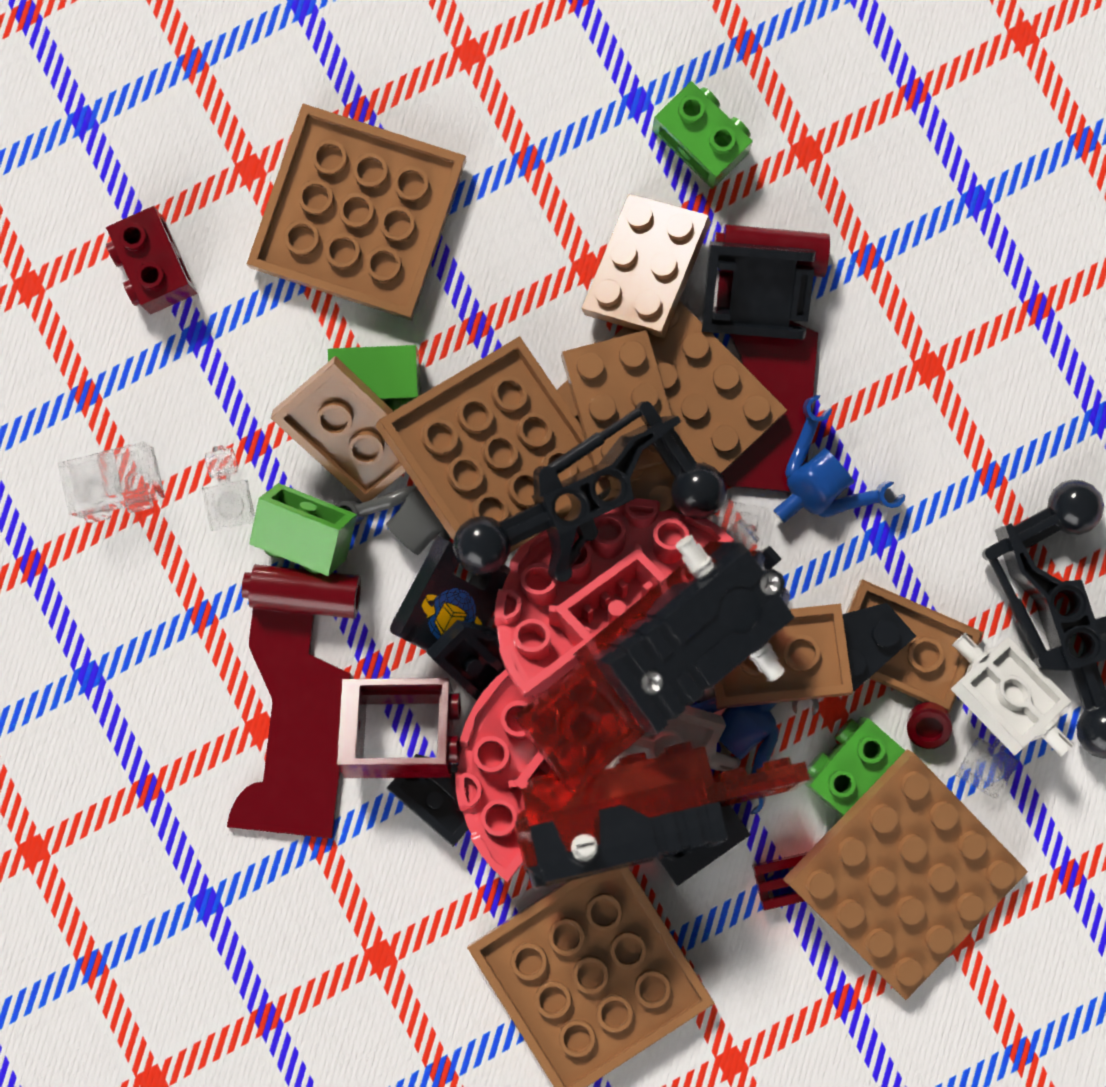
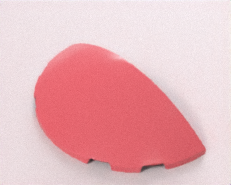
[495,498,734,698]
[455,664,631,882]

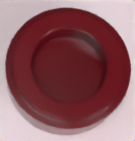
[907,702,952,749]

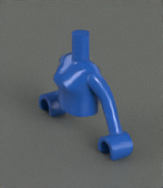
[773,395,905,523]
[690,697,779,814]

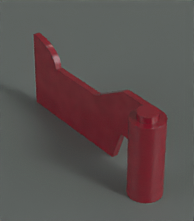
[714,224,830,492]
[227,564,361,839]

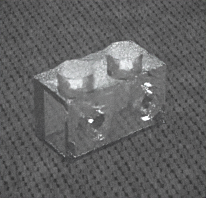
[57,442,165,523]

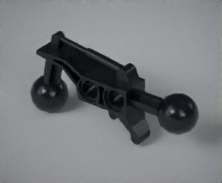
[453,401,728,582]
[982,479,1106,759]

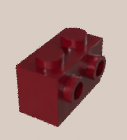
[106,206,198,315]

